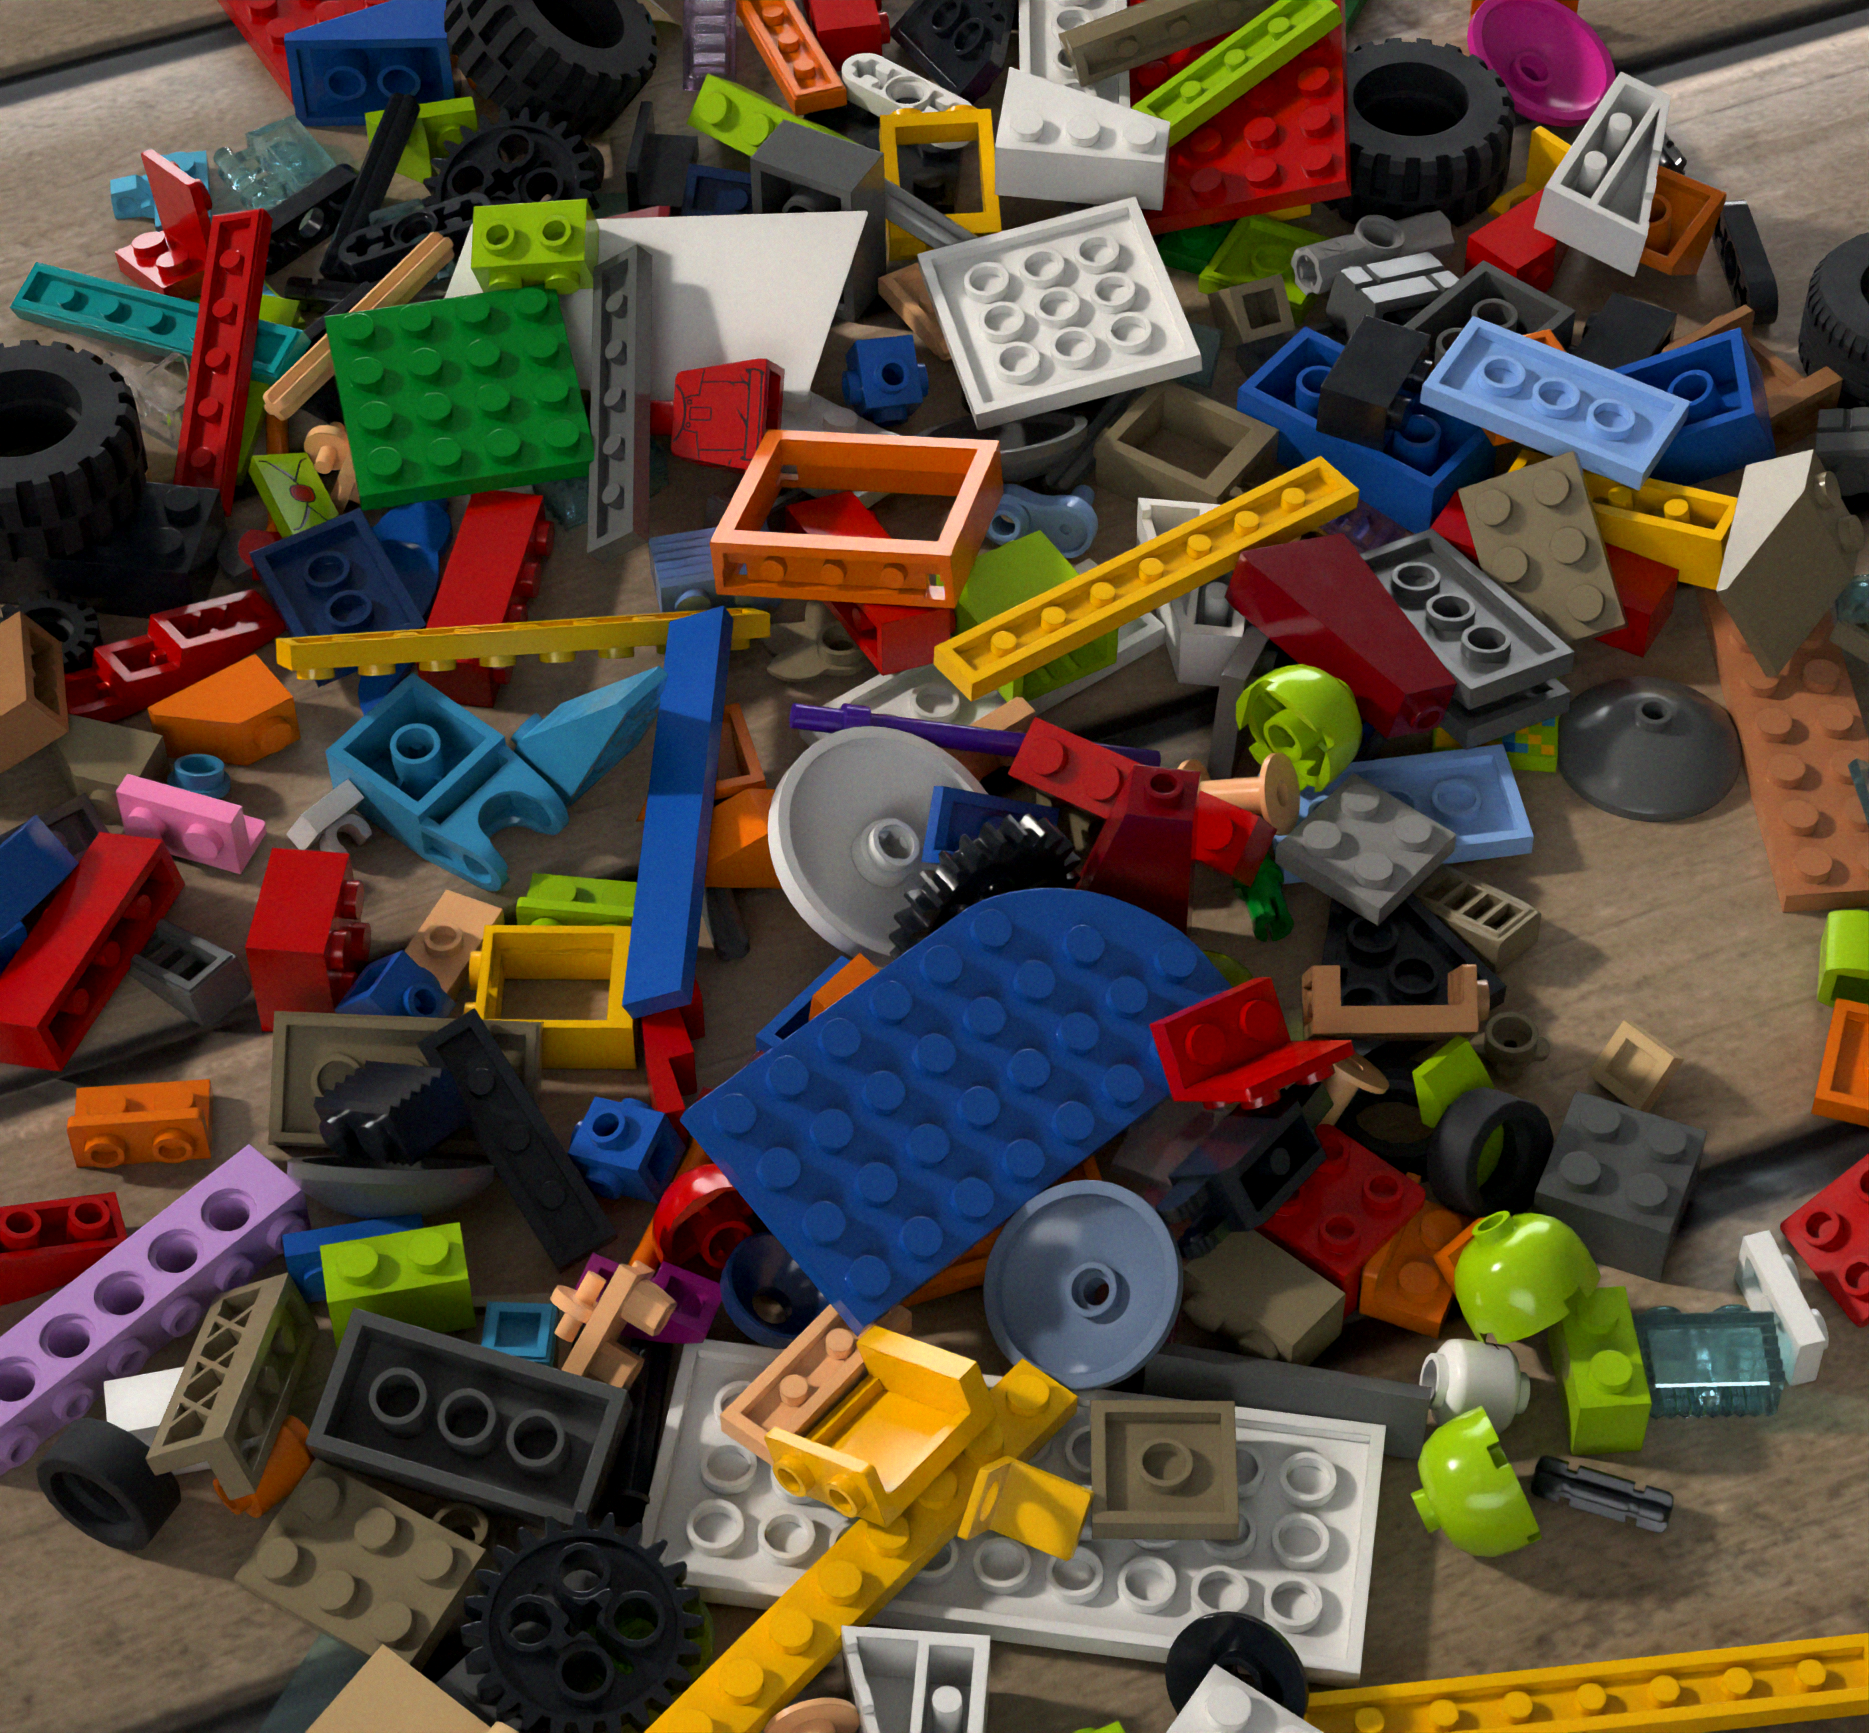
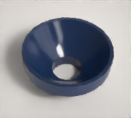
[720,1231,830,1350]

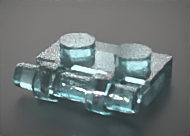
[213,115,337,211]

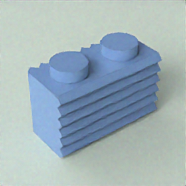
[648,520,781,613]

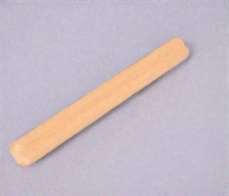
[263,232,454,421]

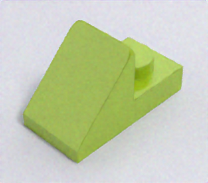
[364,96,478,184]

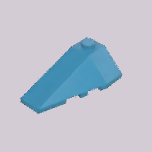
[511,666,668,810]

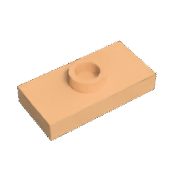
[405,889,505,1000]

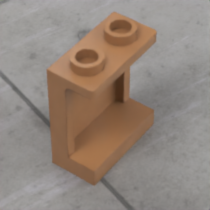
[1661,305,1843,453]
[1302,964,1490,1041]

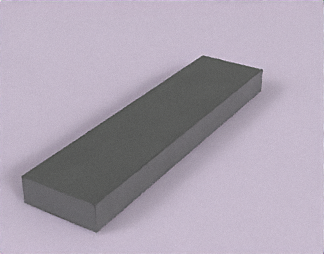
[1143,1342,1432,1460]

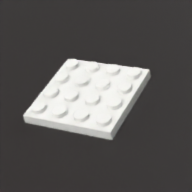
[917,196,1202,430]

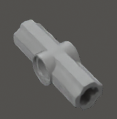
[1291,210,1455,296]

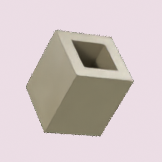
[1207,274,1296,349]

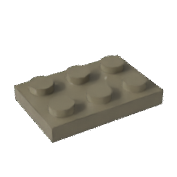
[1458,451,1629,646]
[234,1458,494,1672]

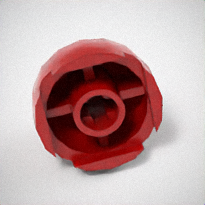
[652,1163,770,1284]

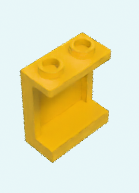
[764,1325,998,1528]

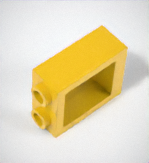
[879,105,1002,261]
[463,925,641,1069]

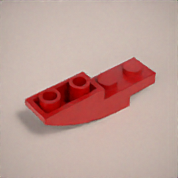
[0,1192,128,1306]

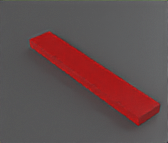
[173,208,273,517]

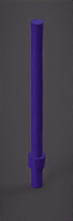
[789,703,1161,767]

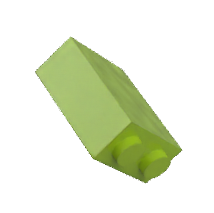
[936,530,1119,702]

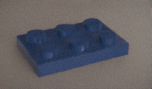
[249,508,427,688]

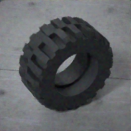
[444,0,658,138]
[1322,38,1515,227]
[0,340,148,563]

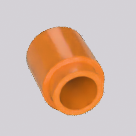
[213,1415,315,1518]

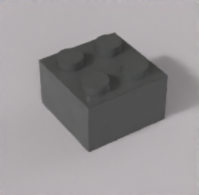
[1532,1090,1708,1283]

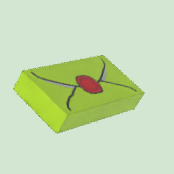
[248,452,340,539]

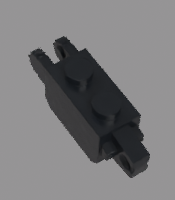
[1155,1082,1334,1261]

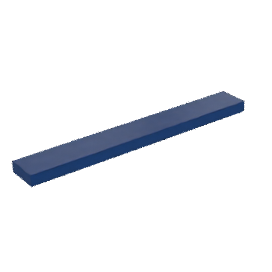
[622,605,734,1019]

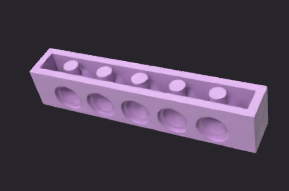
[0,1144,311,1477]

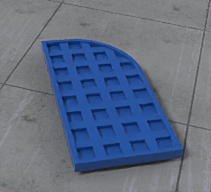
[680,888,1233,1337]

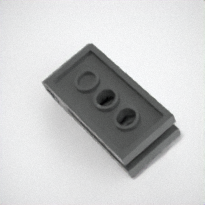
[1360,528,1574,750]

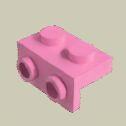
[116,774,267,874]

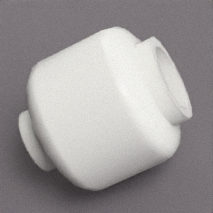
[1419,1339,1530,1435]

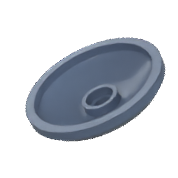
[983,1180,1183,1391]

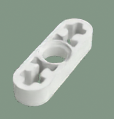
[842,53,972,149]

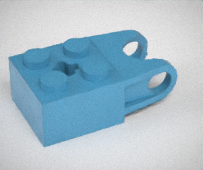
[325,673,569,892]

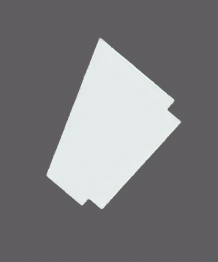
[445,211,868,400]

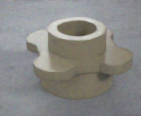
[1470,1012,1550,1080]

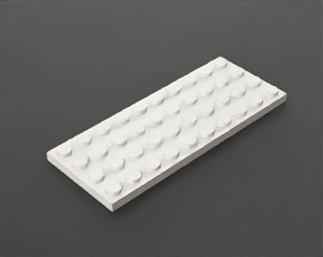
[641,1339,1386,1688]

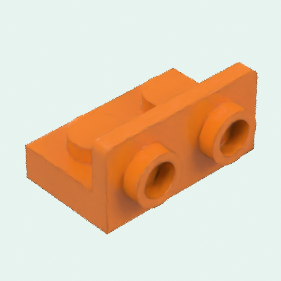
[67,1079,214,1168]
[1359,1172,1476,1339]

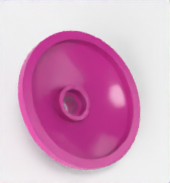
[1467,0,1616,127]

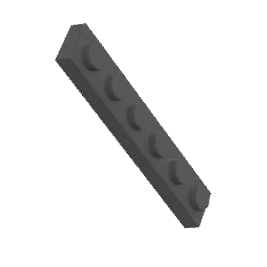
[587,244,652,564]

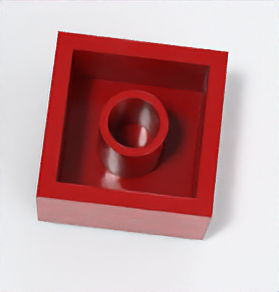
[245,848,371,1032]

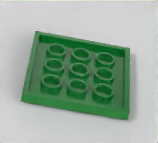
[324,284,595,511]

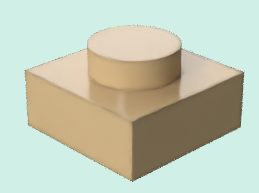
[1588,1020,1684,1113]

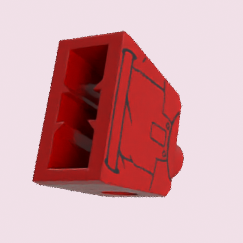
[650,358,785,475]

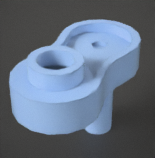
[986,484,1098,558]

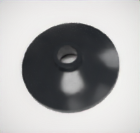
[1165,1611,1309,1720]

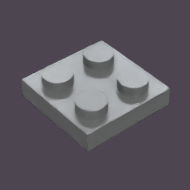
[1275,773,1456,926]

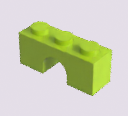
[686,74,863,157]

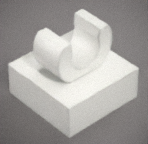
[286,779,372,853]

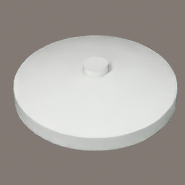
[768,726,988,968]

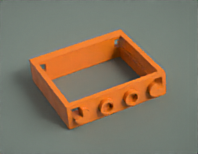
[710,429,1004,608]

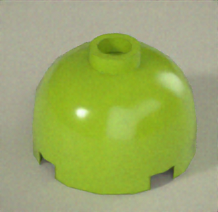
[1236,664,1362,793]
[1454,1211,1601,1345]
[1410,1405,1543,1557]

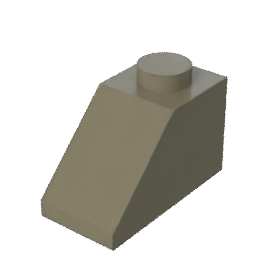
[50,714,171,827]

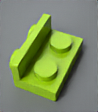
[516,873,637,926]

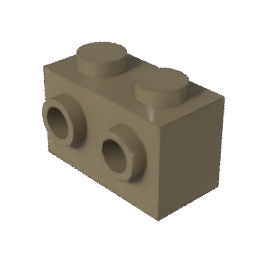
[1181,1229,1346,1366]

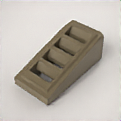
[1412,863,1541,975]

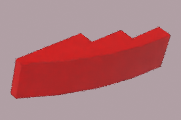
[64,589,285,723]
[641,977,705,1150]

